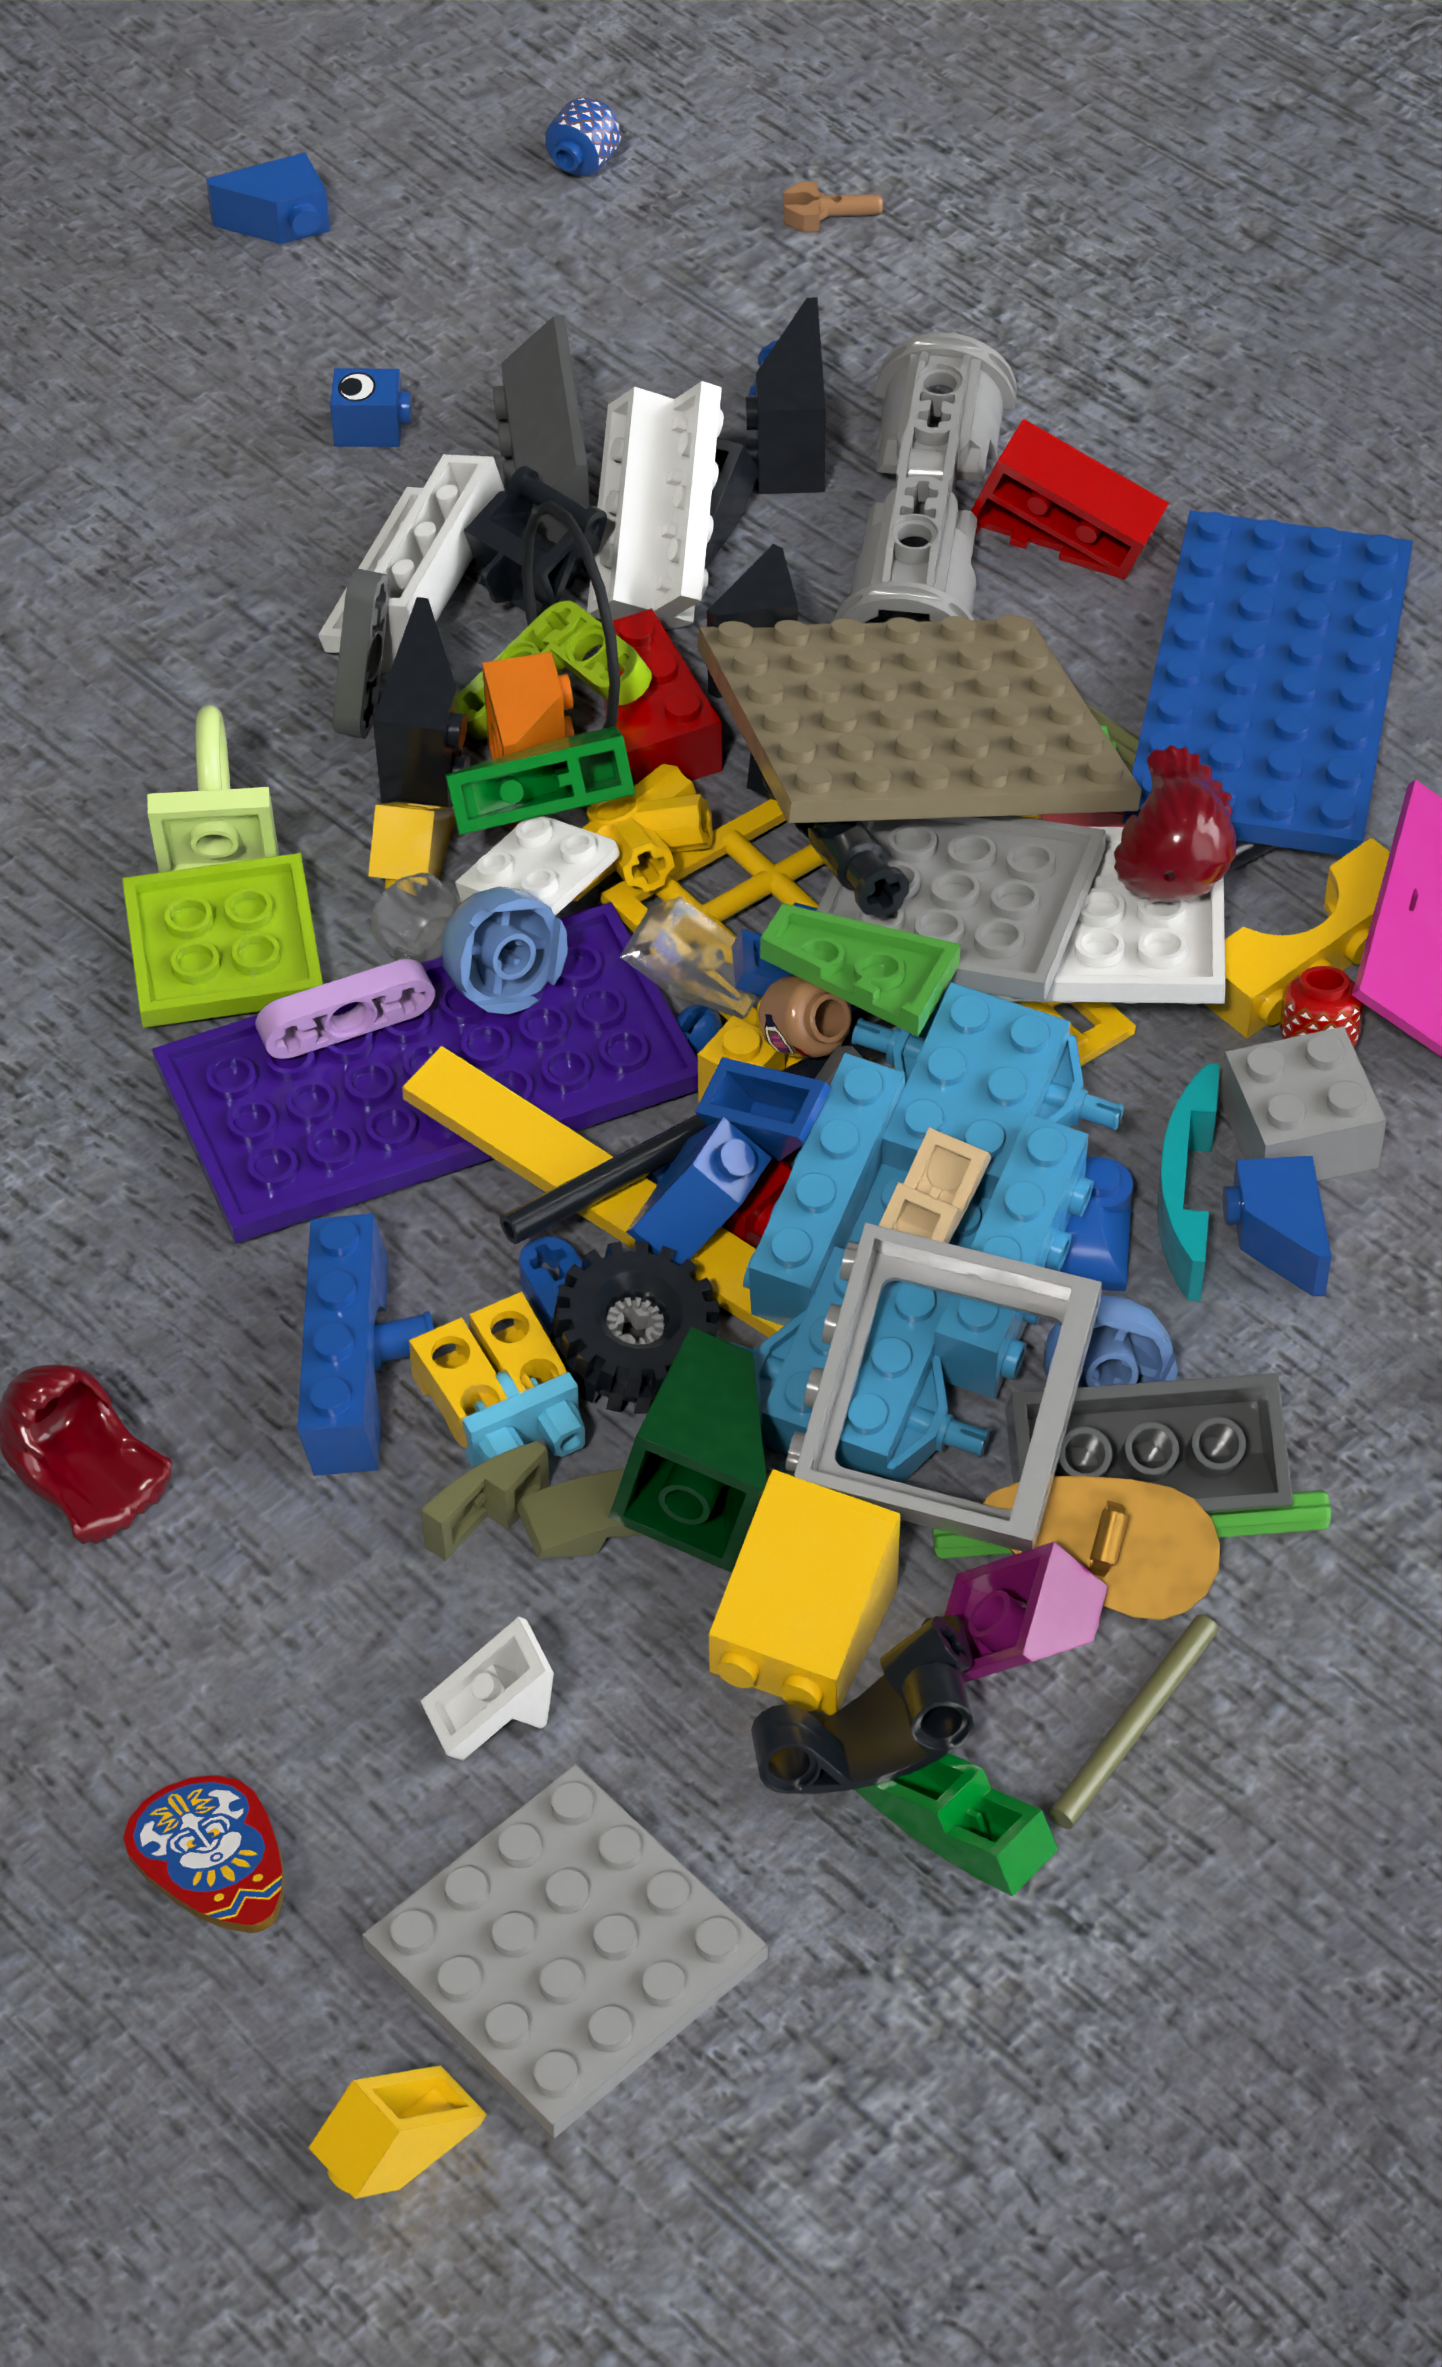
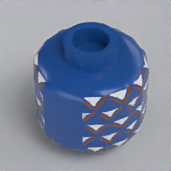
[545,98,621,177]

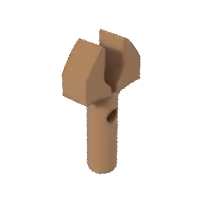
[783,181,883,232]

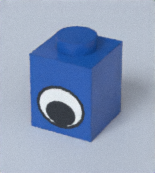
[330,368,412,447]

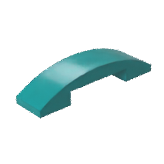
[1157,1063,1220,1301]

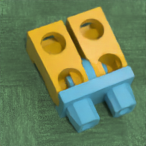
[409,1291,585,1468]

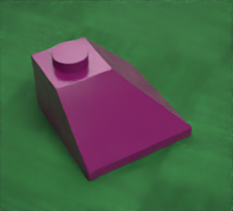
[944,1542,1108,1683]

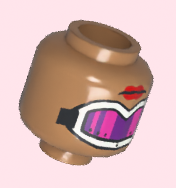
[758,975,852,1058]

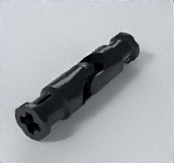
[762,775,909,918]

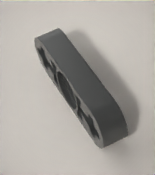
[333,569,390,738]

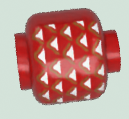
[1280,966,1364,1047]

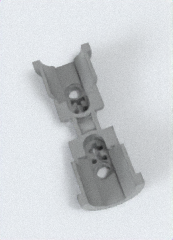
[834,332,1017,623]

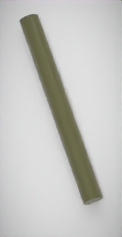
[1049,1614,1219,1829]

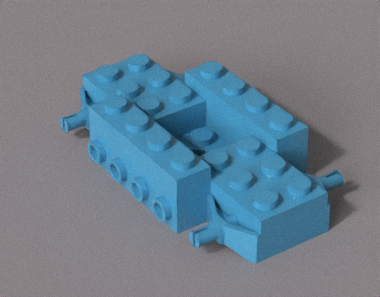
[717,982,1124,1483]

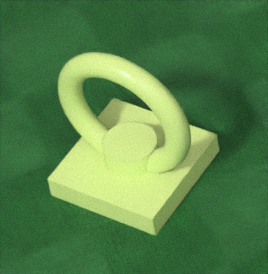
[147,705,279,873]

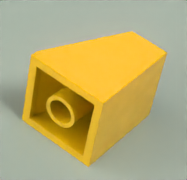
[709,1469,900,1716]

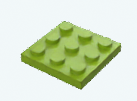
[122,853,323,1028]

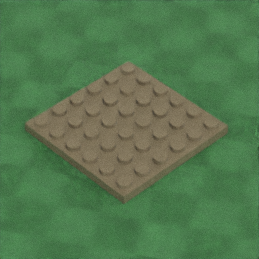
[697,615,1142,823]

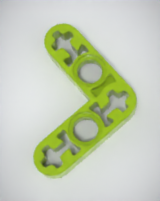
[457,600,652,740]

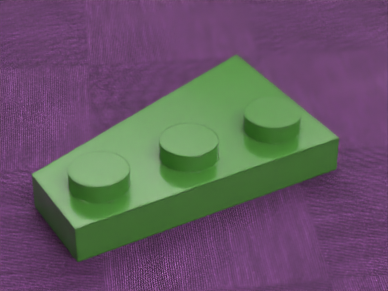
[760,903,961,1037]

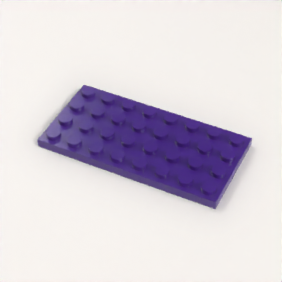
[152,902,698,1244]

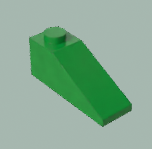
[445,726,636,835]

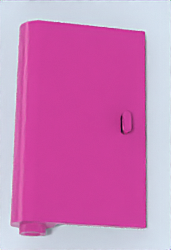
[1352,779,1442,1057]

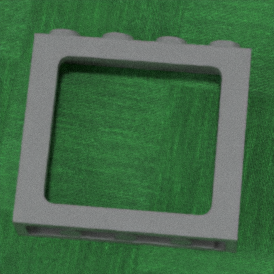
[786,1223,1102,1552]

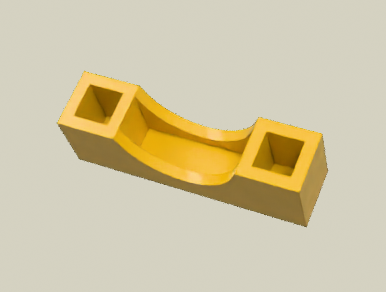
[1203,837,1390,1039]

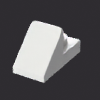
[421,1617,554,1760]

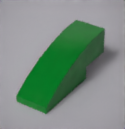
[854,1753,1058,1897]

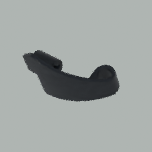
[751,1615,974,1794]

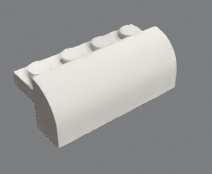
[587,381,724,629]
[318,454,504,673]

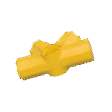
[572,764,713,901]

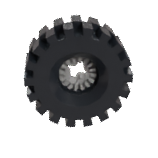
[550,1241,720,1414]

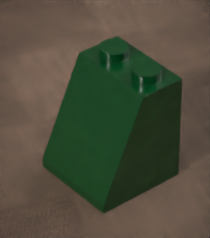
[608,1327,767,1572]

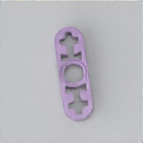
[255,959,435,1059]

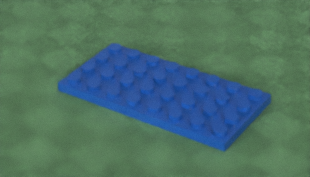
[1123,510,1413,856]

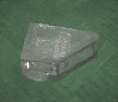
[620,896,758,1019]

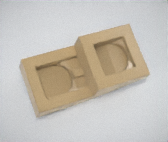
[879,1127,992,1243]

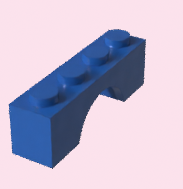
[297,1213,389,1476]

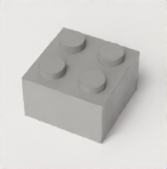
[1219,1027,1387,1181]

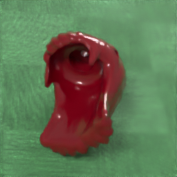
[1114,745,1236,903]
[0,1364,172,1545]

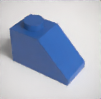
[206,152,330,244]
[695,1057,831,1161]
[626,1117,772,1266]
[1222,1156,1331,1296]

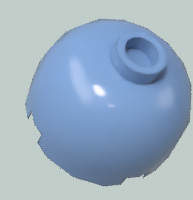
[441,886,568,1015]
[1043,1295,1178,1388]

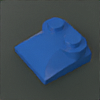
[1049,1157,1133,1292]

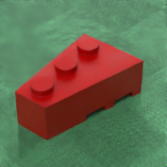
[971,418,1169,580]
[600,608,722,786]

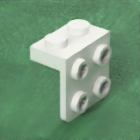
[455,816,620,915]

